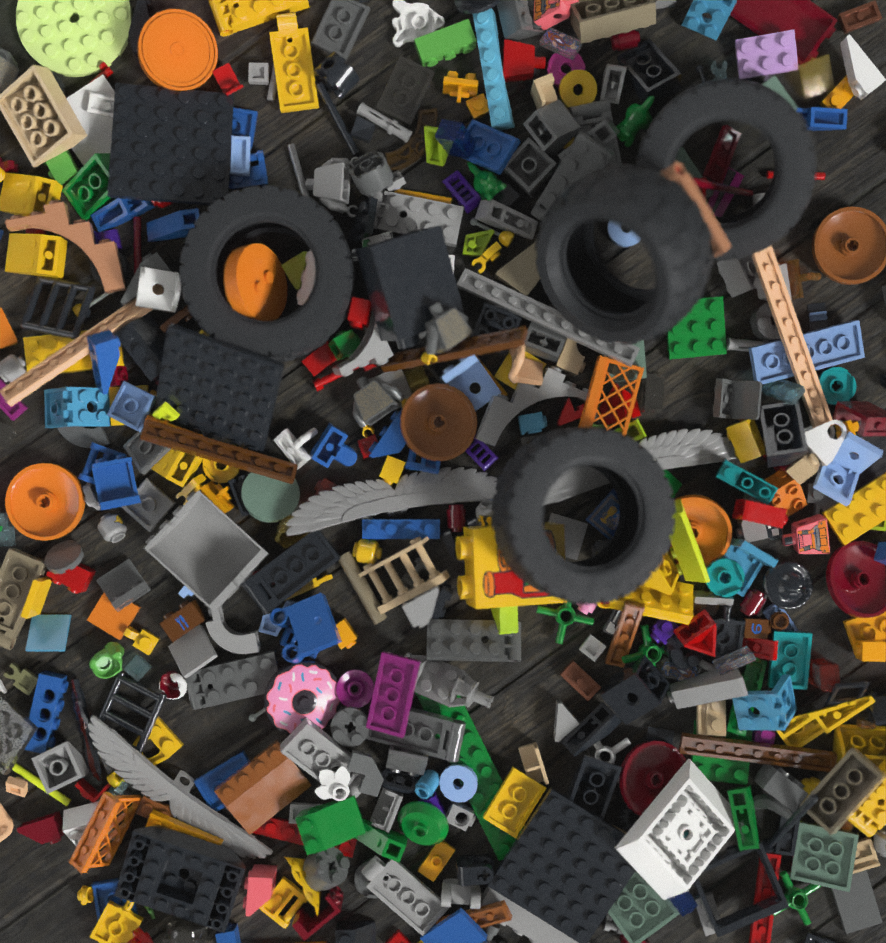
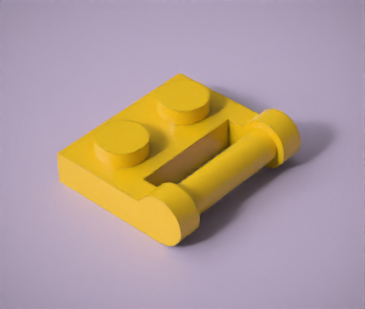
[259,876,308,928]

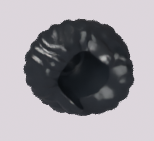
[762,561,813,610]

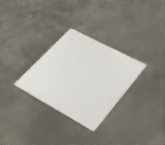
[66,75,115,166]

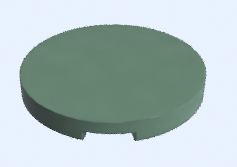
[241,472,300,523]

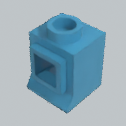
[518,412,547,435]

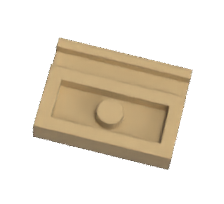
[696,700,726,738]
[853,837,881,874]

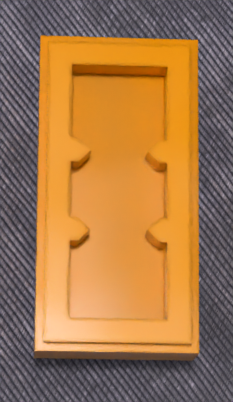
[418,840,455,882]

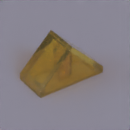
[402,366,430,393]

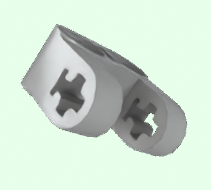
[441,879,481,909]

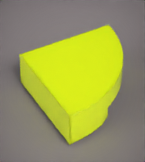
[152,401,180,421]

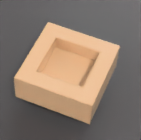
[5,776,28,798]

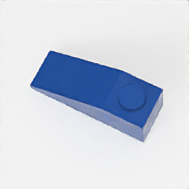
[87,330,121,395]

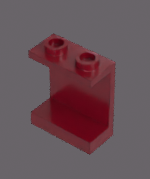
[833,401,886,436]
[292,886,344,941]

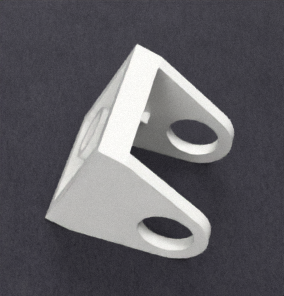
[135,267,181,313]
[804,420,847,466]

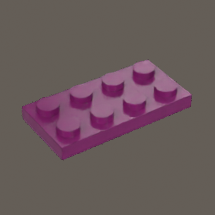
[366,651,421,738]

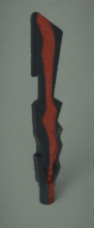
[71,678,103,781]

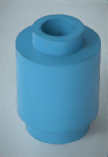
[415,770,440,799]

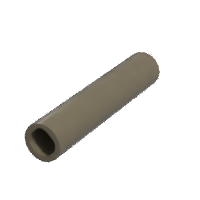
[338,551,387,625]

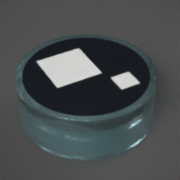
[765,525,783,540]

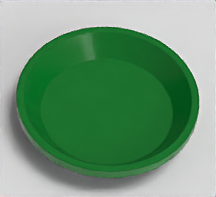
[398,801,449,846]

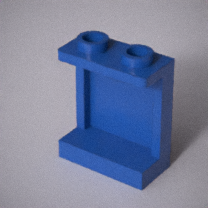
[91,454,141,511]

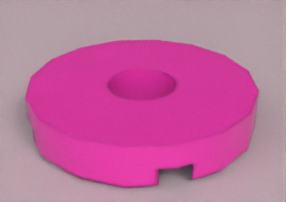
[547,49,585,88]

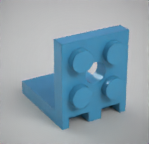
[682,0,737,40]
[44,387,110,428]
[720,538,778,597]
[732,674,797,731]

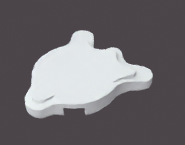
[392,0,445,47]

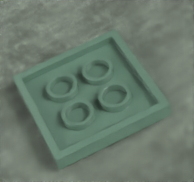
[790,821,859,892]
[608,871,680,943]

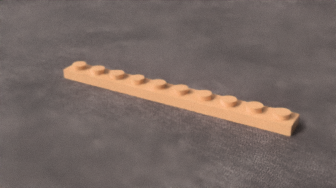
[751,246,834,428]
[0,284,164,406]

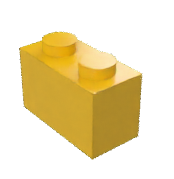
[726,419,765,463]

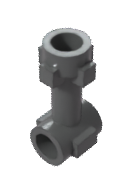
[401,557,427,589]

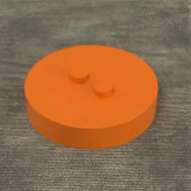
[137,9,218,91]
[224,243,287,321]

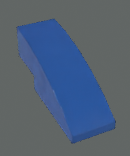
[797,107,848,131]
[91,198,155,232]

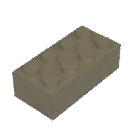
[570,0,656,44]
[800,748,886,835]

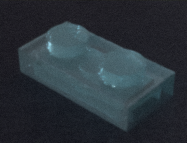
[762,379,806,405]

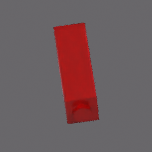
[732,499,788,529]

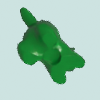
[616,96,654,147]
[468,162,507,201]

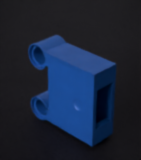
[270,593,342,664]

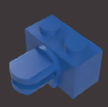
[309,422,357,468]

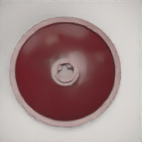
[826,541,886,618]
[619,741,686,816]

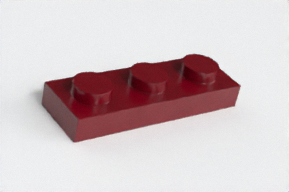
[702,124,742,184]

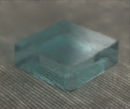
[124,654,152,682]

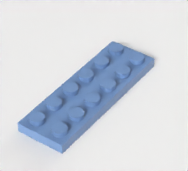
[748,320,865,385]

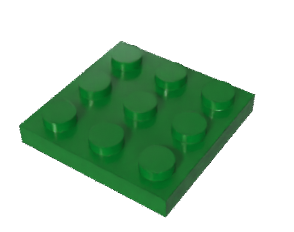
[666,296,727,360]
[691,720,753,784]

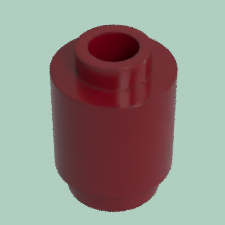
[610,29,640,51]
[447,504,466,532]
[739,588,766,618]

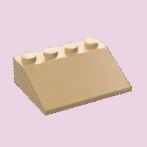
[0,65,87,167]

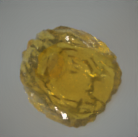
[275,513,310,549]

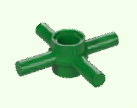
[536,602,594,644]
[622,624,665,667]
[772,871,821,926]

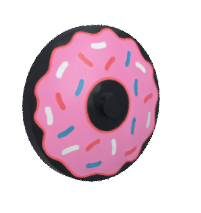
[264,660,341,735]

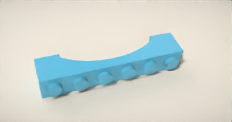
[473,8,514,131]

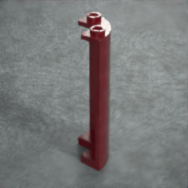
[730,0,837,67]

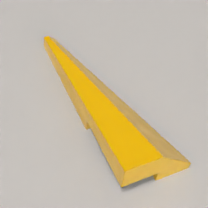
[776,695,876,747]

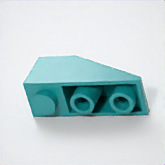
[715,458,779,505]

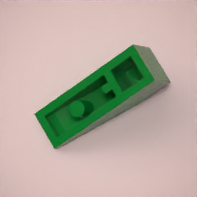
[727,786,760,851]

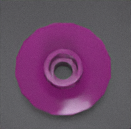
[336,670,374,708]

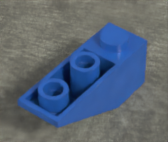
[146,208,202,242]

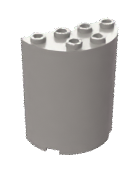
[144,490,268,612]

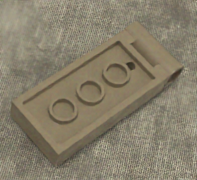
[0,548,47,650]

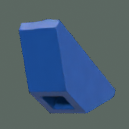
[368,408,406,458]

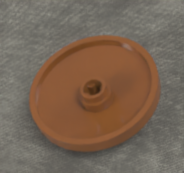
[812,207,886,285]
[400,384,477,461]

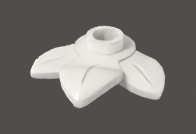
[315,766,350,801]

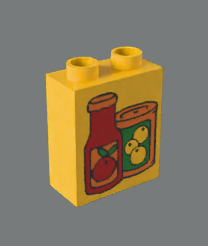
[456,522,567,609]

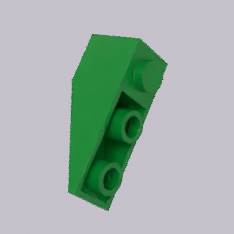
[355,818,408,863]

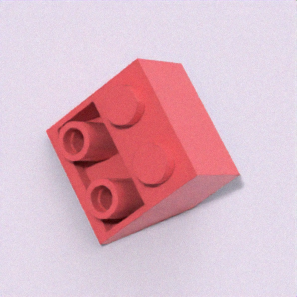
[243,864,277,916]

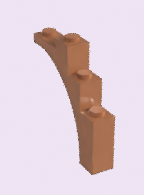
[5,200,127,294]

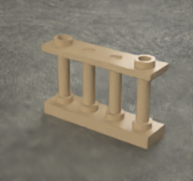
[359,536,450,614]

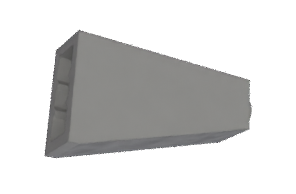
[667,667,748,709]

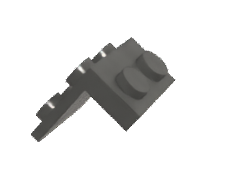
[713,379,762,420]

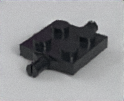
[703,605,746,668]

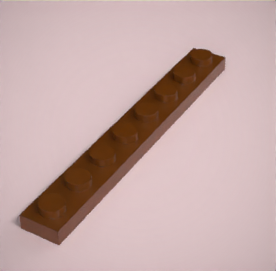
[381,326,528,373]
[140,419,298,484]
[678,733,838,772]

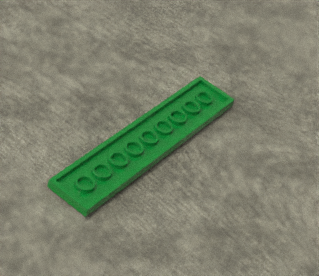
[416,693,525,861]

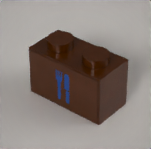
[160,600,208,643]

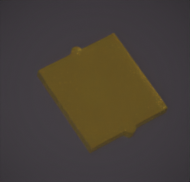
[798,54,835,99]

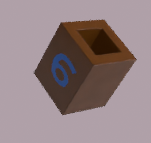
[741,616,771,639]

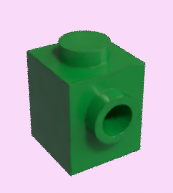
[328,329,361,361]

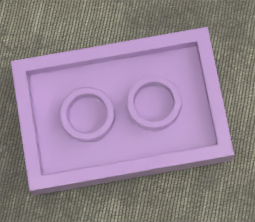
[735,30,798,79]

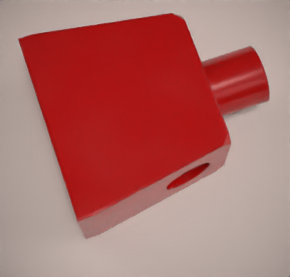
[502,40,546,83]

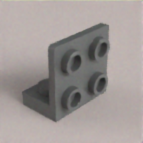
[97,559,151,612]

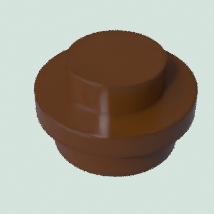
[769,611,789,631]

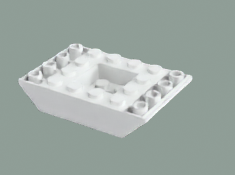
[615,759,735,900]

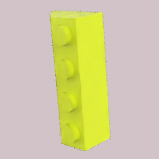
[669,498,710,583]

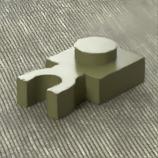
[3,662,38,696]

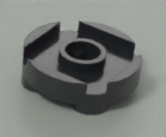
[664,633,703,670]

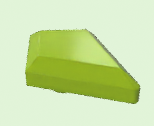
[463,229,495,257]

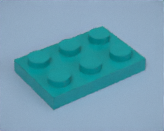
[767,630,813,690]

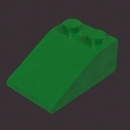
[62,153,117,221]
[295,795,366,855]

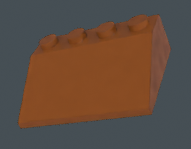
[214,739,312,835]

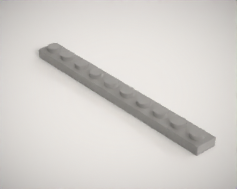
[457,268,640,367]

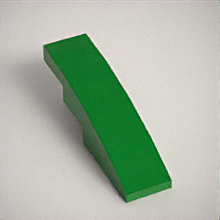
[726,657,767,738]

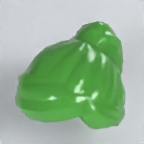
[89,641,125,679]

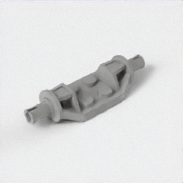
[389,652,494,708]

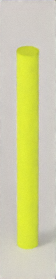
[3,758,71,806]

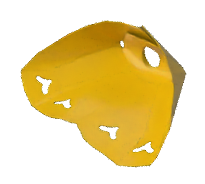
[284,857,322,917]

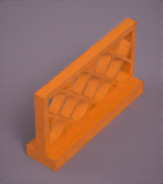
[579,355,644,435]
[69,792,143,873]

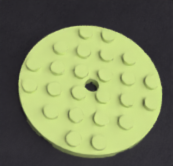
[16,0,133,77]

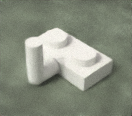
[274,428,318,470]

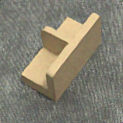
[530,73,558,109]
[518,742,549,785]

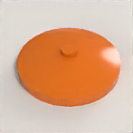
[5,463,85,541]
[668,495,732,567]

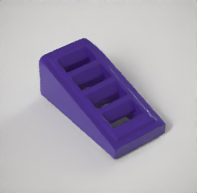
[443,170,481,214]
[465,434,498,471]

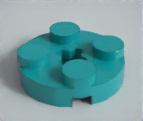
[818,367,856,406]
[705,558,745,597]

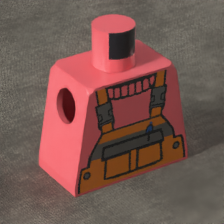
[534,0,578,30]
[782,514,830,554]

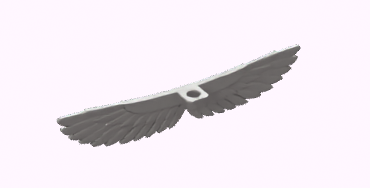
[544,428,736,505]
[286,467,497,536]
[88,715,273,859]

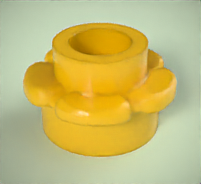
[77,885,94,905]

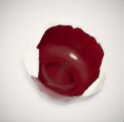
[159,671,187,700]

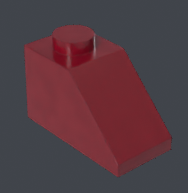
[16,811,65,845]

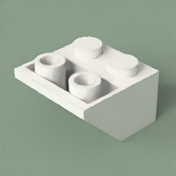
[63,801,115,847]

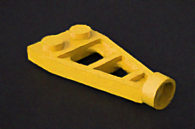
[107,716,184,789]

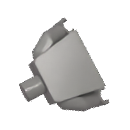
[305,157,358,218]

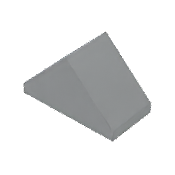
[600,64,627,104]
[553,699,579,742]

